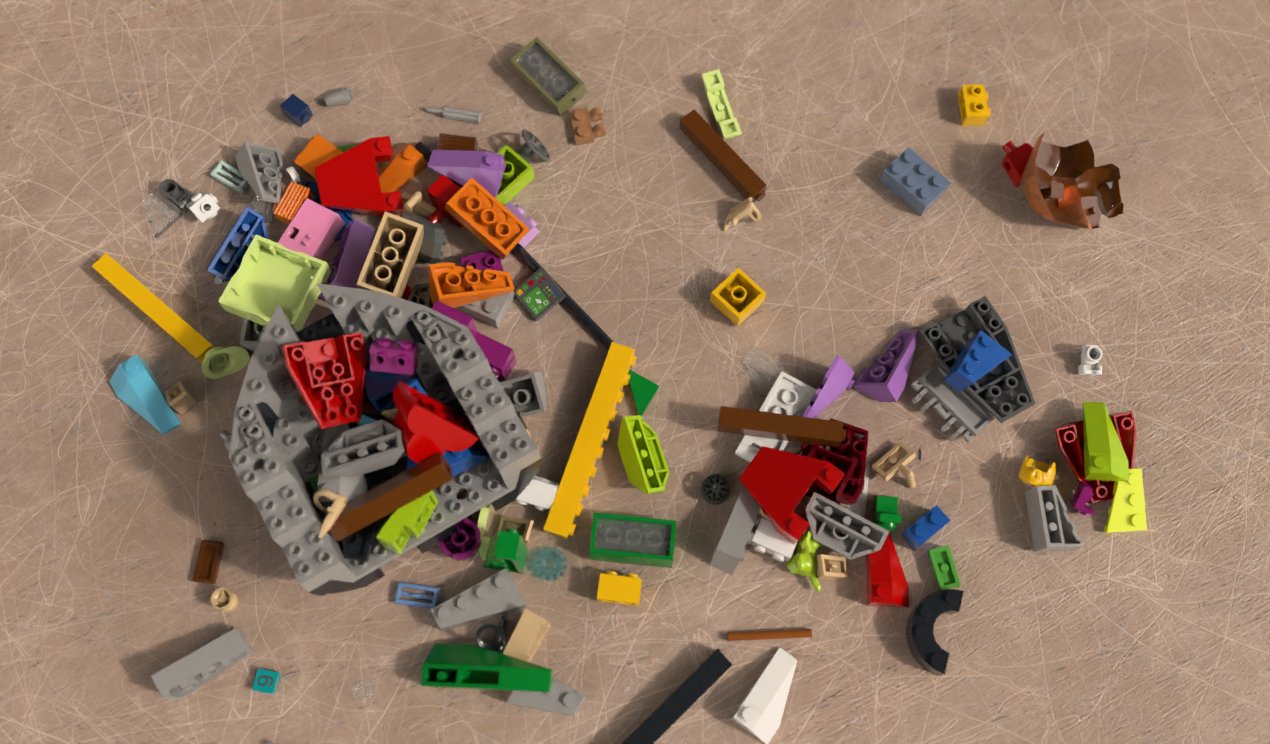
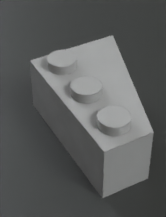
[1025,486,1086,552]

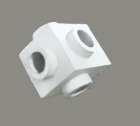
[185,191,220,222]

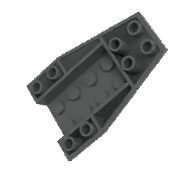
[920,295,1035,423]

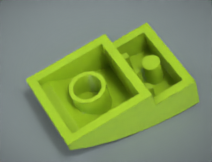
[377,490,438,555]

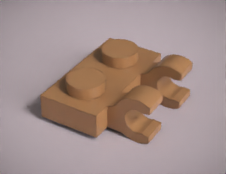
[570,107,606,146]

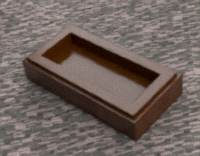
[193,540,224,585]

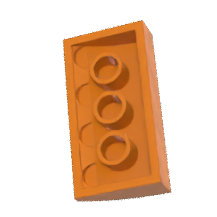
[444,177,530,260]

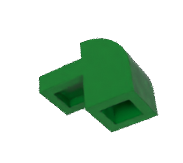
[873,495,901,530]

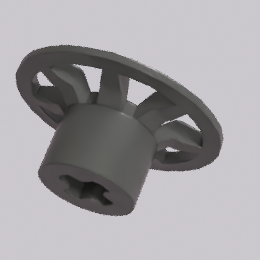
[518,129,550,164]

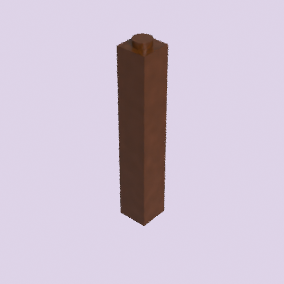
[679,109,767,203]
[717,406,846,448]
[327,452,453,541]

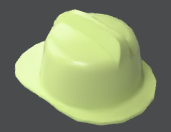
[201,346,250,379]

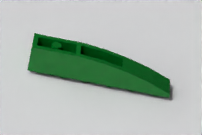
[420,644,552,692]

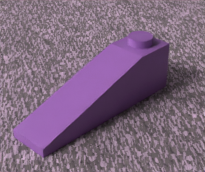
[854,330,919,402]
[802,355,854,418]

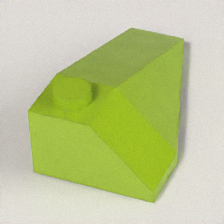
[1082,402,1129,482]

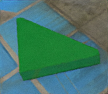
[628,369,660,417]

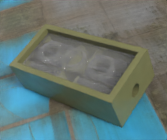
[510,36,587,117]

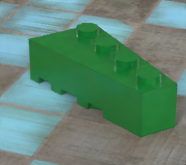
[483,529,528,574]

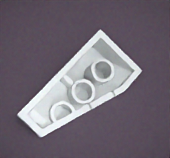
[732,647,797,744]

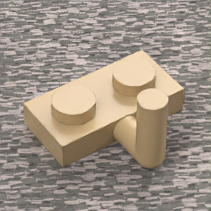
[402,191,437,219]
[871,442,916,489]

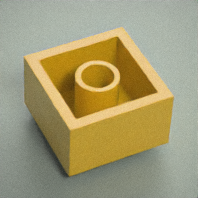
[710,268,766,327]

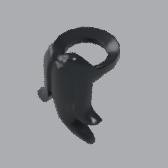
[475,615,507,652]

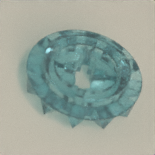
[534,548,567,581]

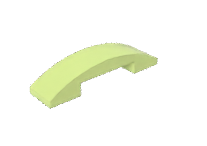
[702,69,742,140]
[478,503,491,560]

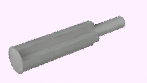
[426,106,482,124]

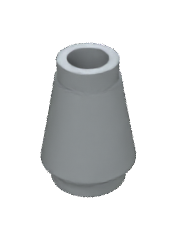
[324,87,353,107]

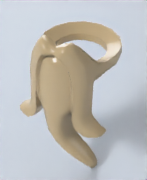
[724,197,762,231]
[313,489,347,538]

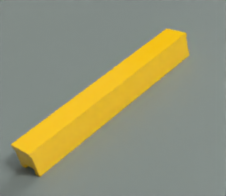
[92,252,214,363]

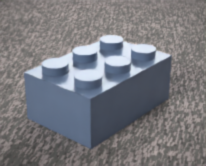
[879,147,951,216]

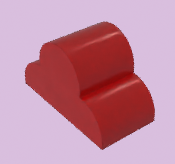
[393,381,479,463]

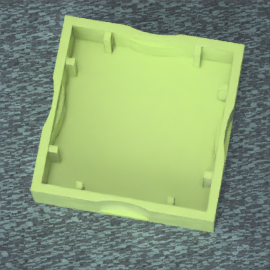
[218,235,332,332]

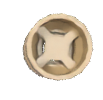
[211,588,239,612]

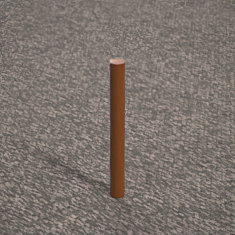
[727,629,812,641]

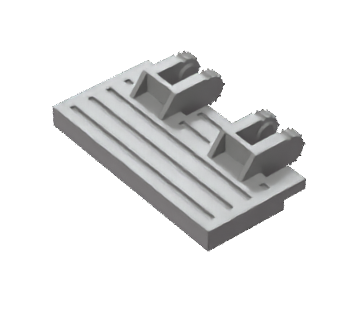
[911,362,995,443]

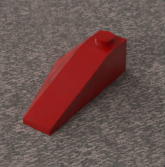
[866,530,909,608]

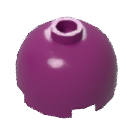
[439,518,481,561]

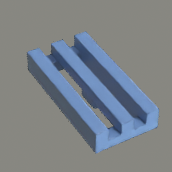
[394,582,440,609]

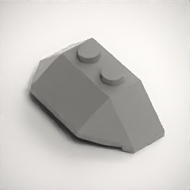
[321,419,404,477]
[805,492,889,560]

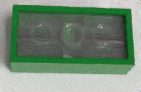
[589,513,677,568]

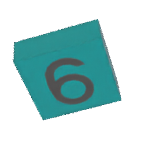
[252,668,281,695]

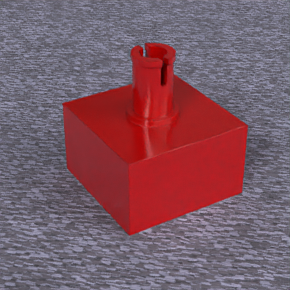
[427,174,463,228]

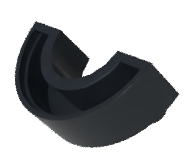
[906,589,964,676]

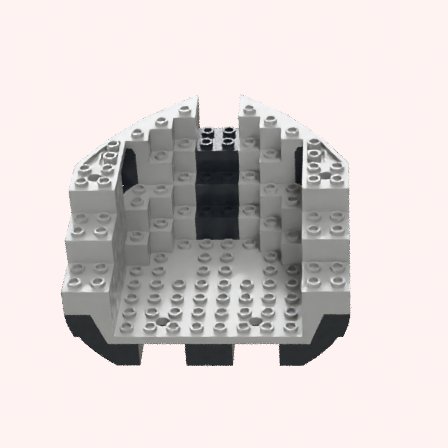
[229,284,542,596]

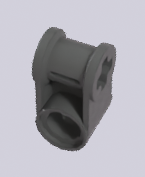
[160,179,194,213]

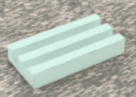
[210,160,248,195]

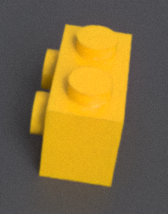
[958,84,990,126]
[597,571,642,607]

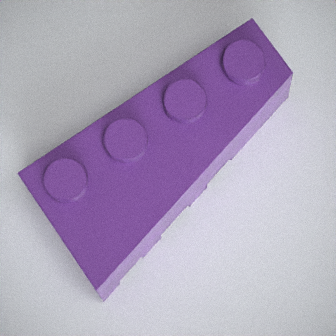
[319,218,374,299]

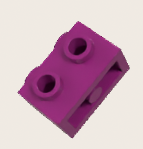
[460,250,504,272]
[370,337,418,375]

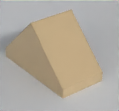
[163,380,198,415]
[815,554,848,580]

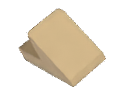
[496,516,534,545]

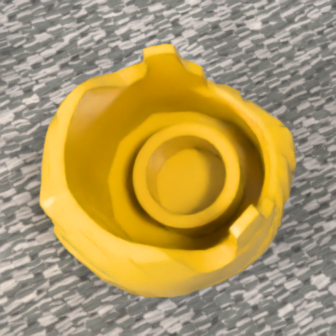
[1019,455,1056,487]

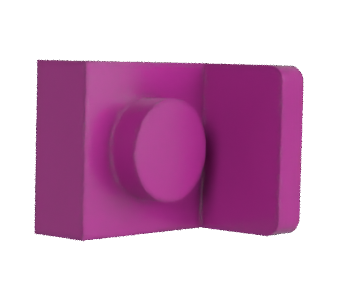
[1071,481,1095,516]

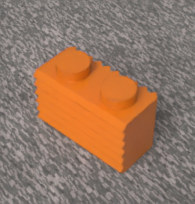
[273,181,315,225]

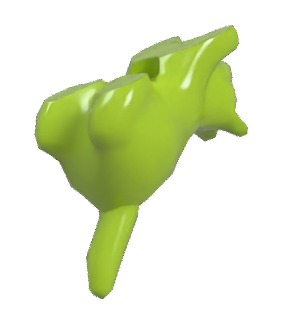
[787,530,823,592]

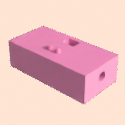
[278,198,345,260]

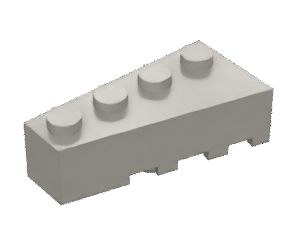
[431,568,527,631]

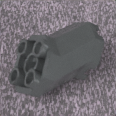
[399,211,447,264]

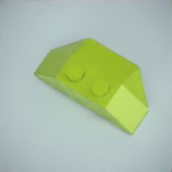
[617,415,669,494]

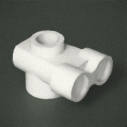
[1078,345,1103,376]

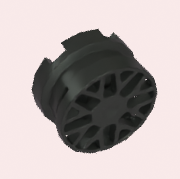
[701,474,730,505]

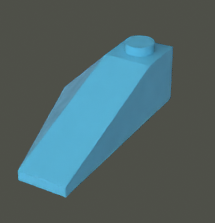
[109,354,181,435]

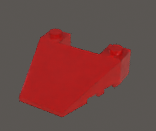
[314,136,404,217]
[739,446,845,544]

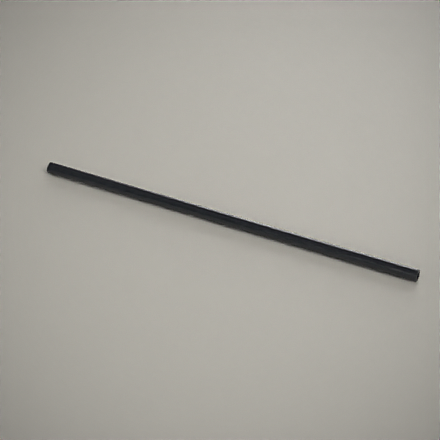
[415,141,615,350]

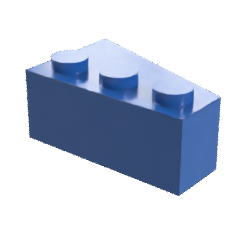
[944,330,1012,392]

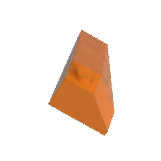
[377,142,426,193]
[428,262,515,308]

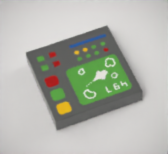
[514,267,567,321]

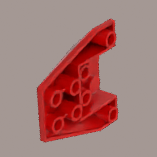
[282,332,366,429]
[1055,411,1137,503]

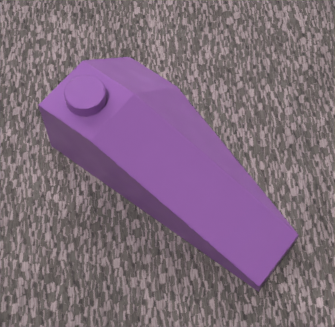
[428,150,506,198]

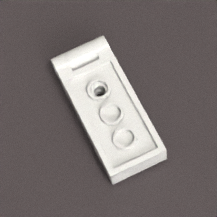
[735,371,817,463]

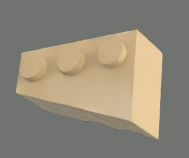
[500,608,551,662]

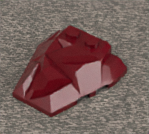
[796,418,869,506]

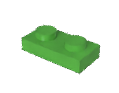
[927,545,961,591]

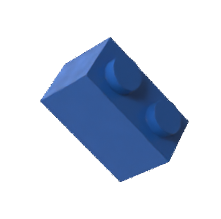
[901,505,951,550]

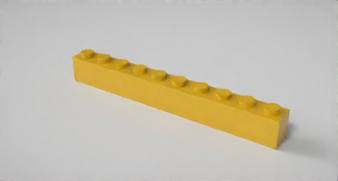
[543,342,637,540]

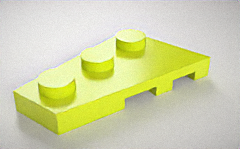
[1103,468,1147,533]

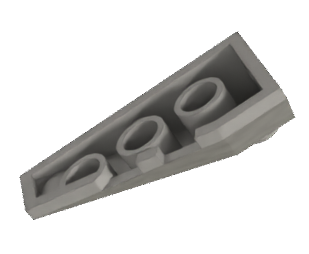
[235,142,283,203]
[500,371,546,416]
[318,423,368,508]

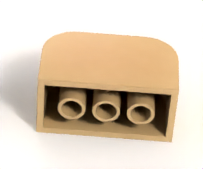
[356,212,424,298]

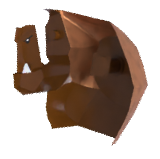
[1020,133,1123,229]

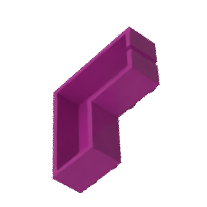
[432,300,516,381]

